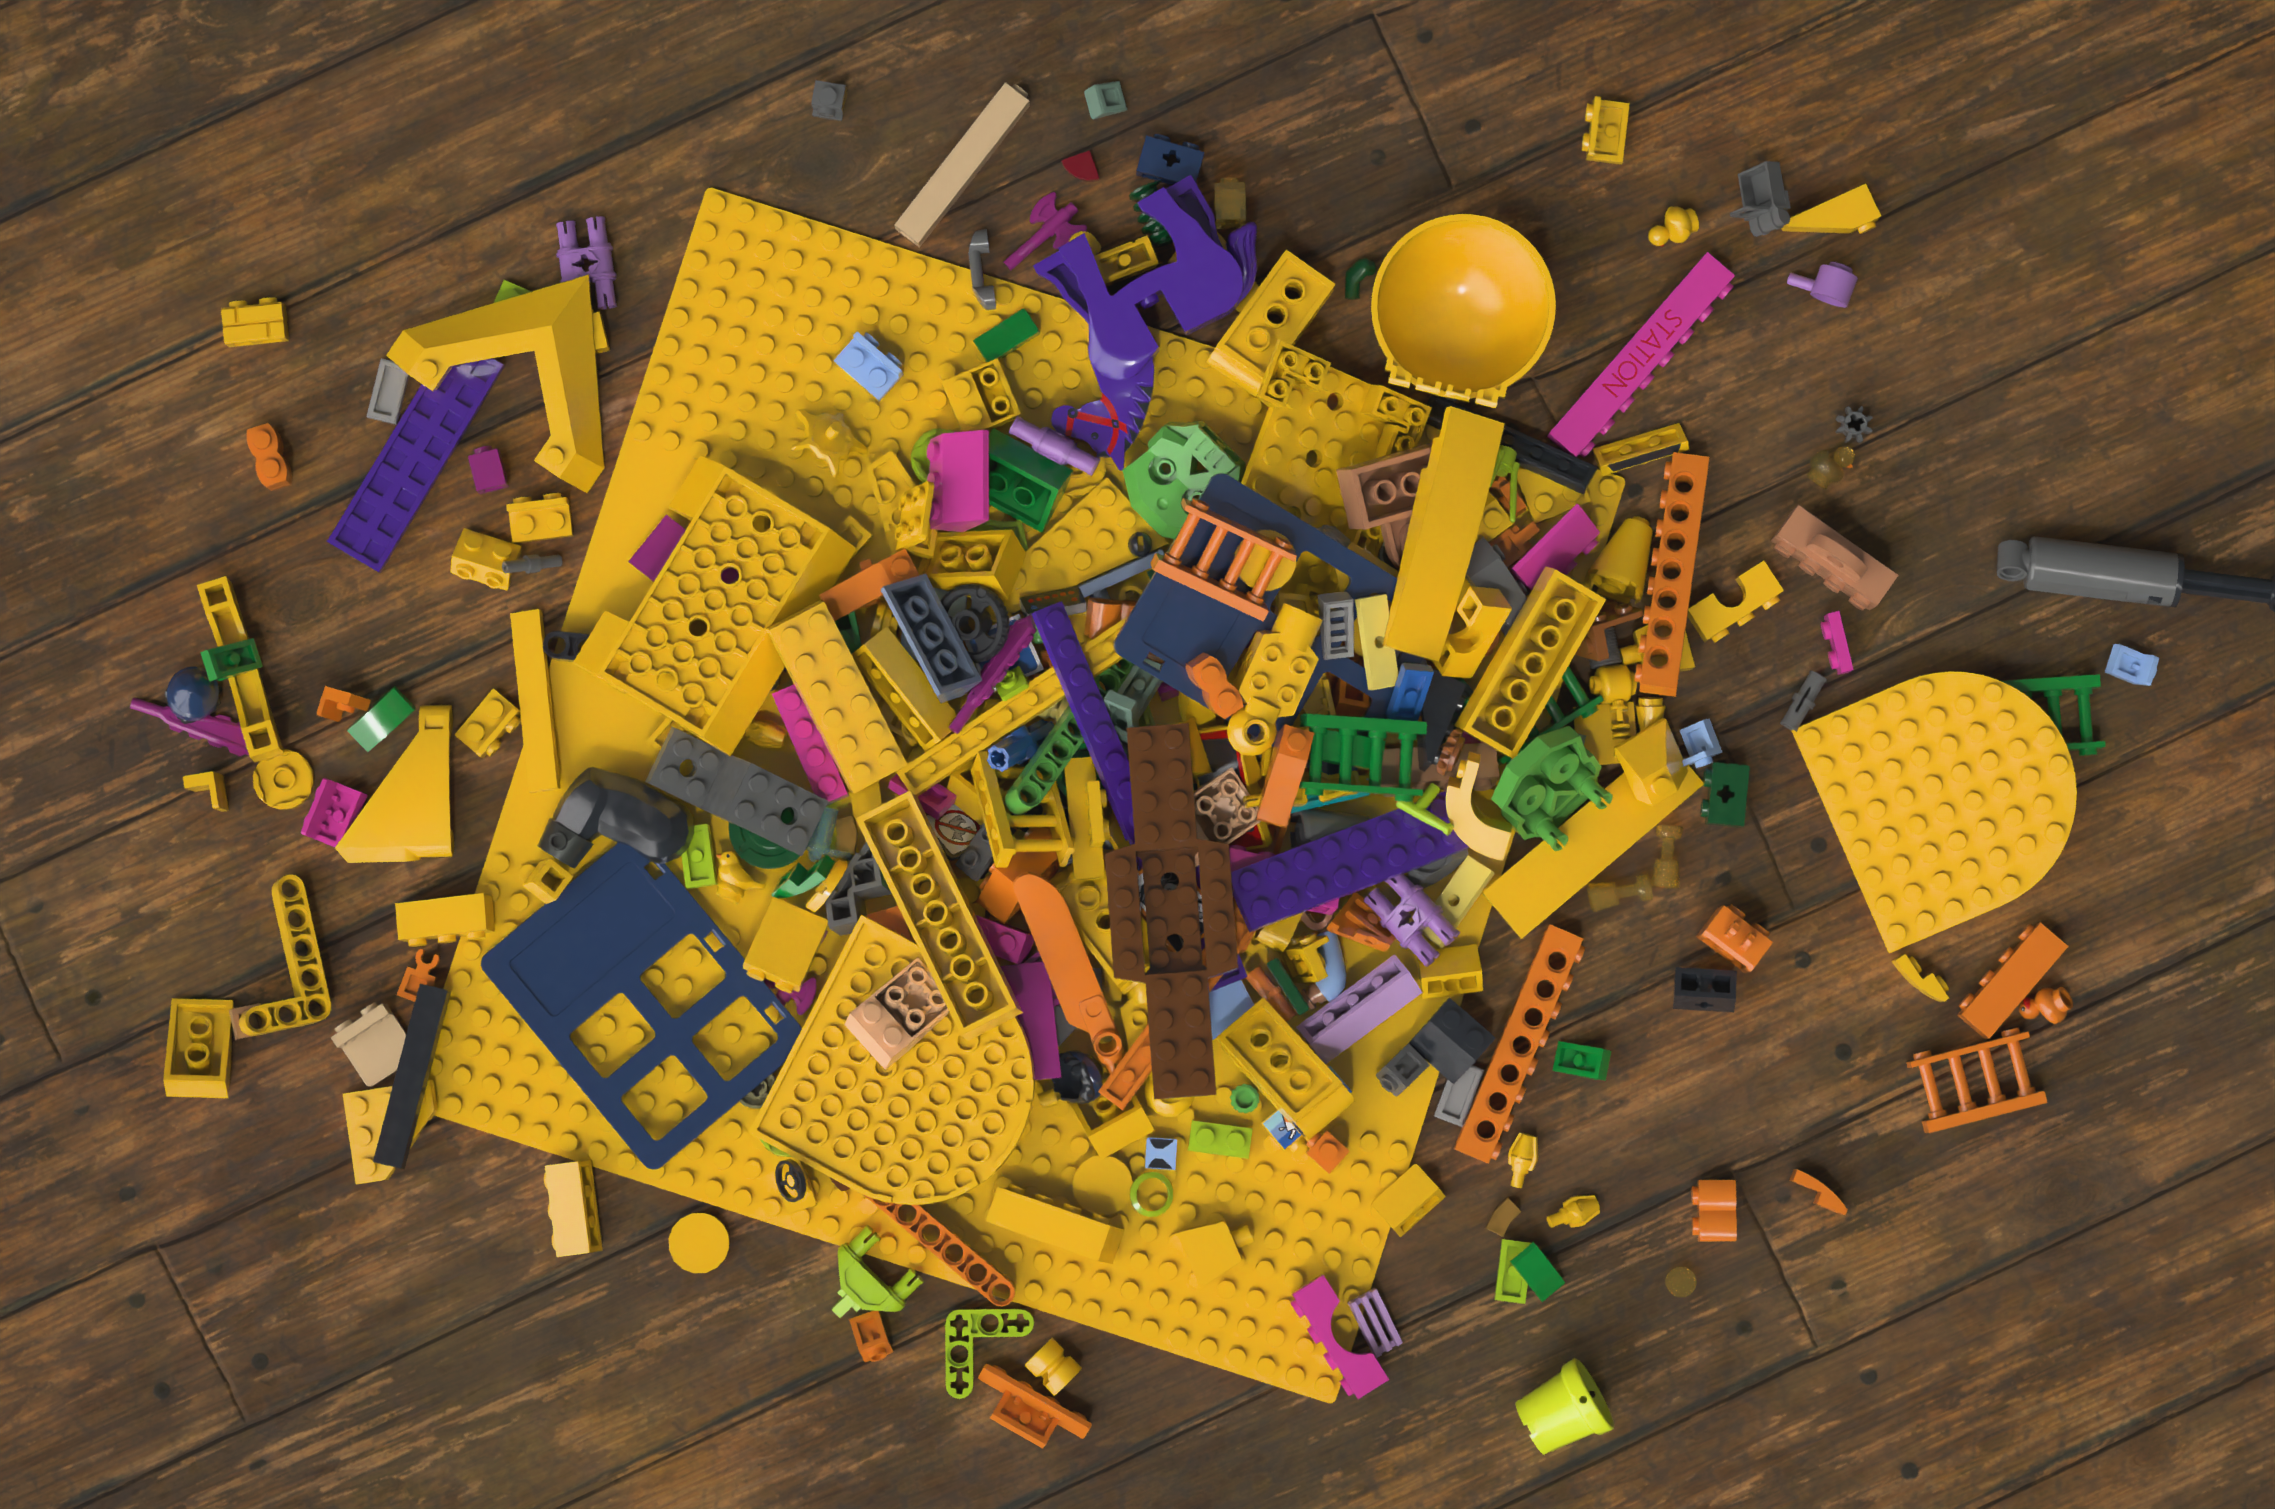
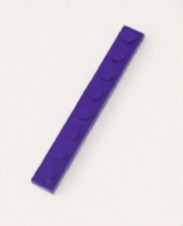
[1032,601,1135,841]

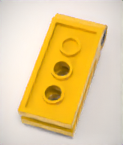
[1206,250,1336,397]
[1049,863,1150,994]
[1217,998,1355,1141]

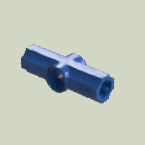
[987,719,1054,772]

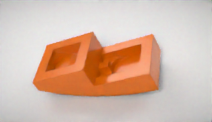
[1789,1169,1848,1215]

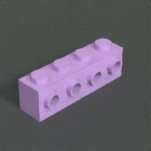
[1297,954,1423,1064]

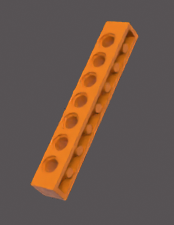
[1634,452,1709,697]
[1453,924,1586,1164]

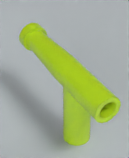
[1396,783,1454,836]

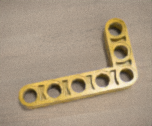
[239,874,331,1036]

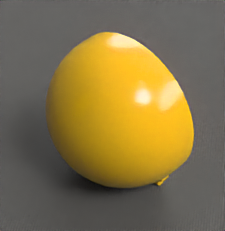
[1371,214,1556,408]

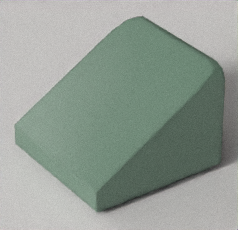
[1084,81,1127,119]

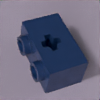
[1136,134,1204,185]

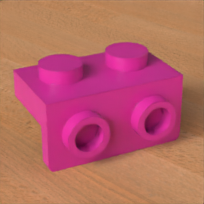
[301,778,367,847]

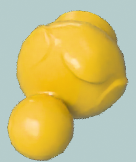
[1648,206,1699,247]

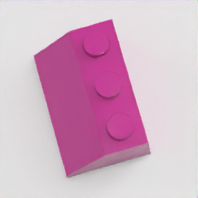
[927,430,989,532]
[1510,504,1600,595]

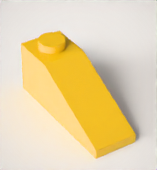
[1781,183,1881,234]

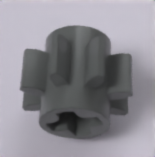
[1835,406,1873,443]

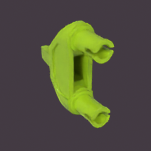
[831,1225,924,1318]

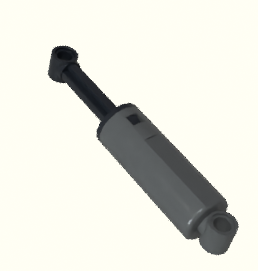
[1997,536,2275,612]

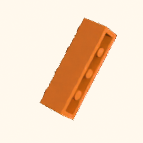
[1957,922,2069,1039]

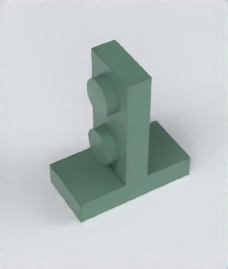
[1104,658,1163,732]

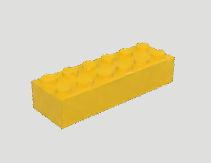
[1454,566,1606,759]
[766,600,908,793]

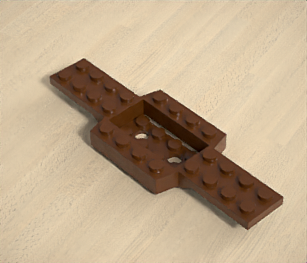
[1105,723,1239,1100]

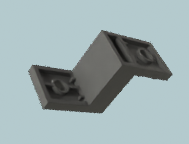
[645,727,828,856]

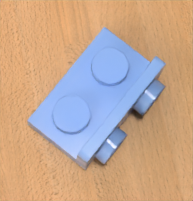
[834,331,904,402]

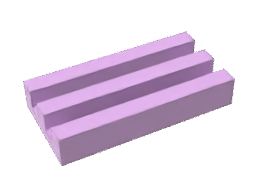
[1348,1288,1403,1358]

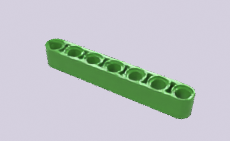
[1005,658,1134,815]

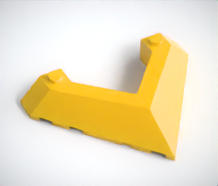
[386,275,605,493]

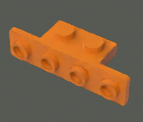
[978,1364,1092,1449]

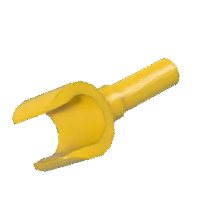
[1035,1080,1058,1108]

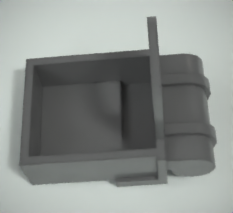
[1730,161,1791,237]

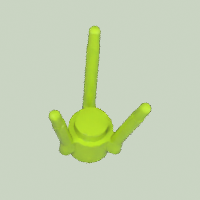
[1490,445,1520,523]

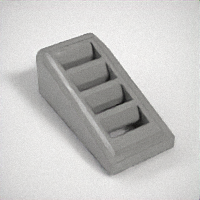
[1318,592,1354,660]

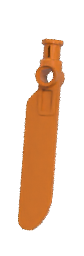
[1013,871,1126,1078]

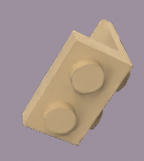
[331,1002,406,1086]

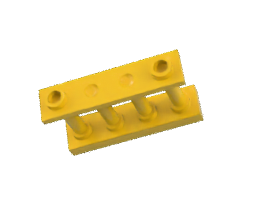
[971,751,1075,868]

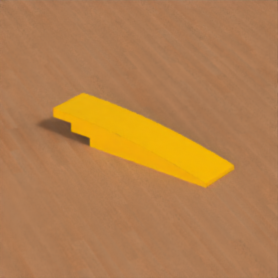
[1383,406,1505,662]
[1482,759,1703,939]

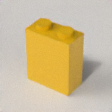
[743,897,828,993]

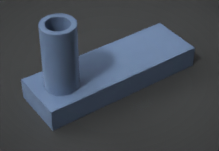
[1077,548,1165,599]

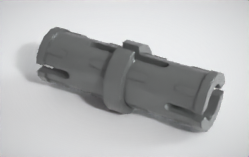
[1780,670,1827,732]

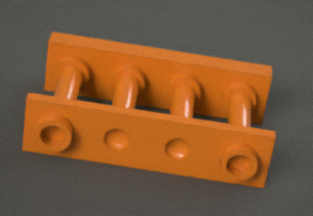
[1150,498,1297,622]
[1906,1027,2047,1133]

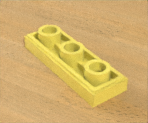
[1355,594,1398,690]
[1422,855,1495,948]

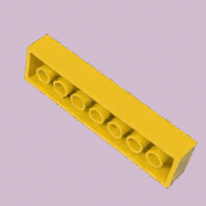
[856,791,1023,1041]

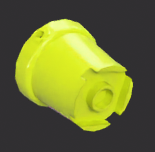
[1515,1358,1614,1455]

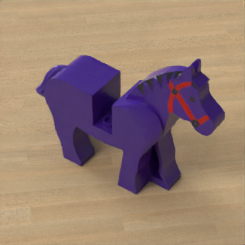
[1033,175,1257,471]

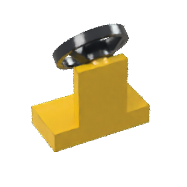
[769,1154,817,1214]

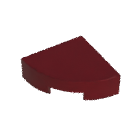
[1061,150,1100,182]

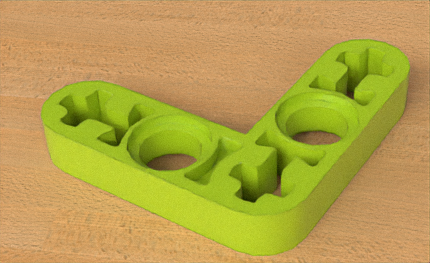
[945,1309,1034,1399]

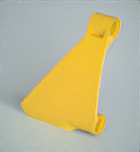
[335,705,454,863]

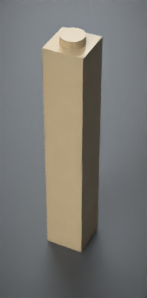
[895,82,1030,248]

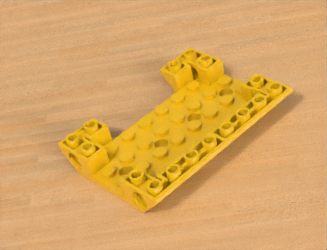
[1241,340,1432,618]
[573,455,857,757]

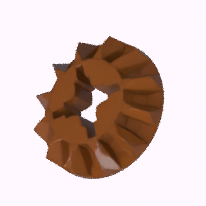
[1436,728,1466,776]

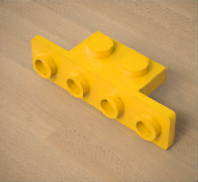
[1064,757,1110,880]

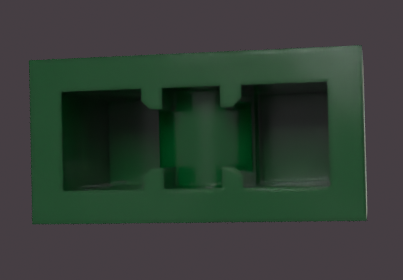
[1700,762,1750,828]

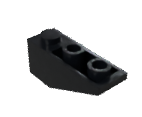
[1417,669,1466,772]

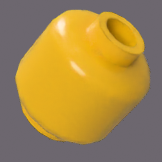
[1589,664,1637,704]

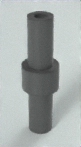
[502,554,562,574]

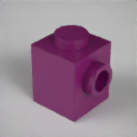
[468,446,509,494]

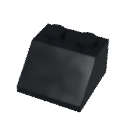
[1409,998,1496,1084]

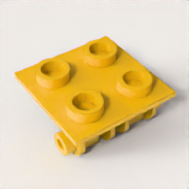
[1573,700,1636,765]

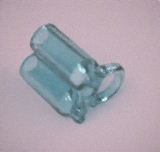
[806,807,854,863]

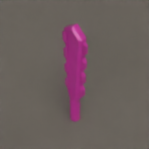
[948,615,1036,734]
[130,697,249,757]

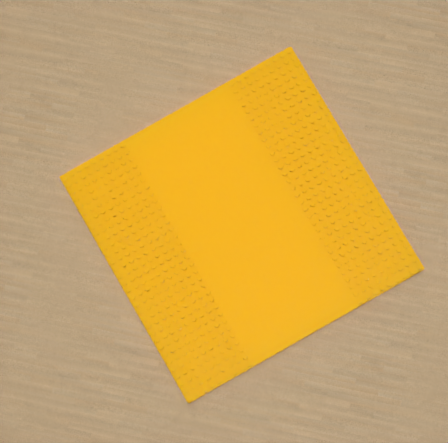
[428,188,1625,1403]

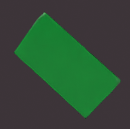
[973,308,1040,362]

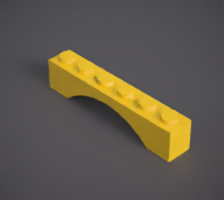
[197,576,284,762]

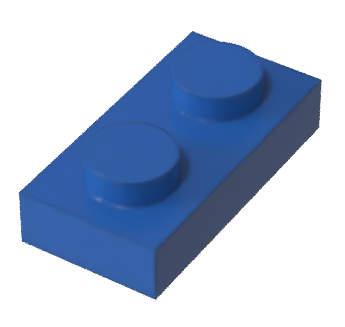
[1386,663,1434,721]

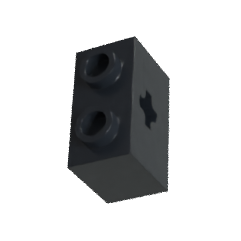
[1673,967,1737,1013]

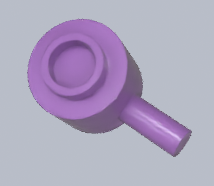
[1787,262,1858,308]

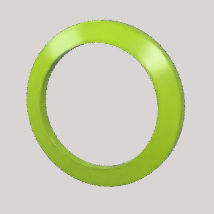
[1130,1172,1173,1217]

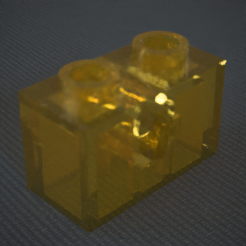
[1214,178,1246,229]

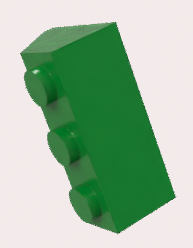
[989,428,1073,533]

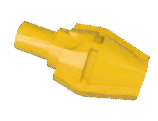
[745,719,788,748]
[1508,1132,1538,1188]
[1547,1195,1600,1228]

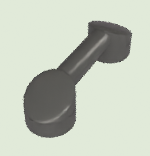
[968,229,996,310]

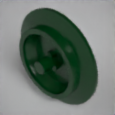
[729,807,813,869]

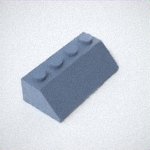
[880,574,982,703]

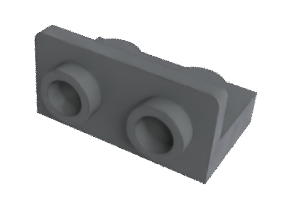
[955,823,1017,881]

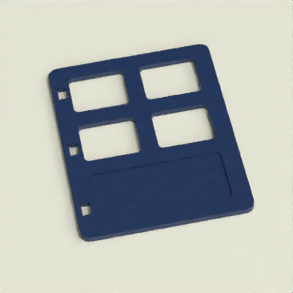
[1114,473,1423,775]
[481,843,802,1170]

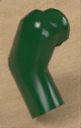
[1345,258,1376,300]

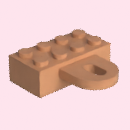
[1336,442,1433,569]
[1771,505,1899,611]

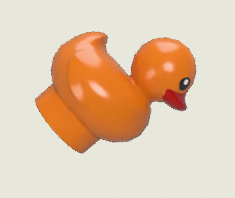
[2019,987,2073,1024]

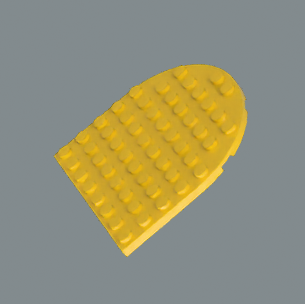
[1791,672,2077,953]
[749,915,1035,1205]

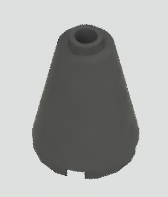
[1290,807,1370,849]

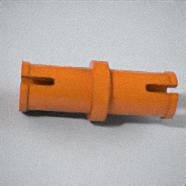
[1245,966,1298,1022]

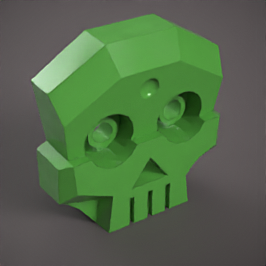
[1122,421,1246,539]
[1491,726,1613,851]

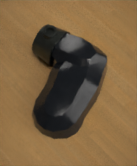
[537,767,694,868]

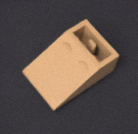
[1194,767,1261,867]
[844,958,949,1070]

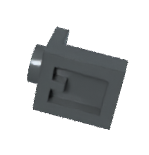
[1376,1043,1430,1097]

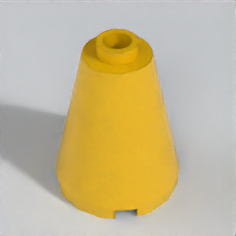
[1584,516,1653,604]

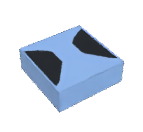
[1145,1138,1177,1170]

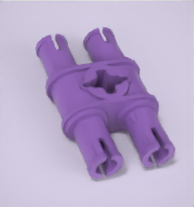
[556,216,617,309]
[1009,416,1100,476]
[1364,874,1460,967]

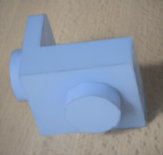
[2105,644,2159,686]
[1680,718,1722,768]

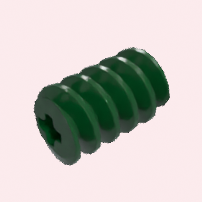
[1129,180,1173,247]

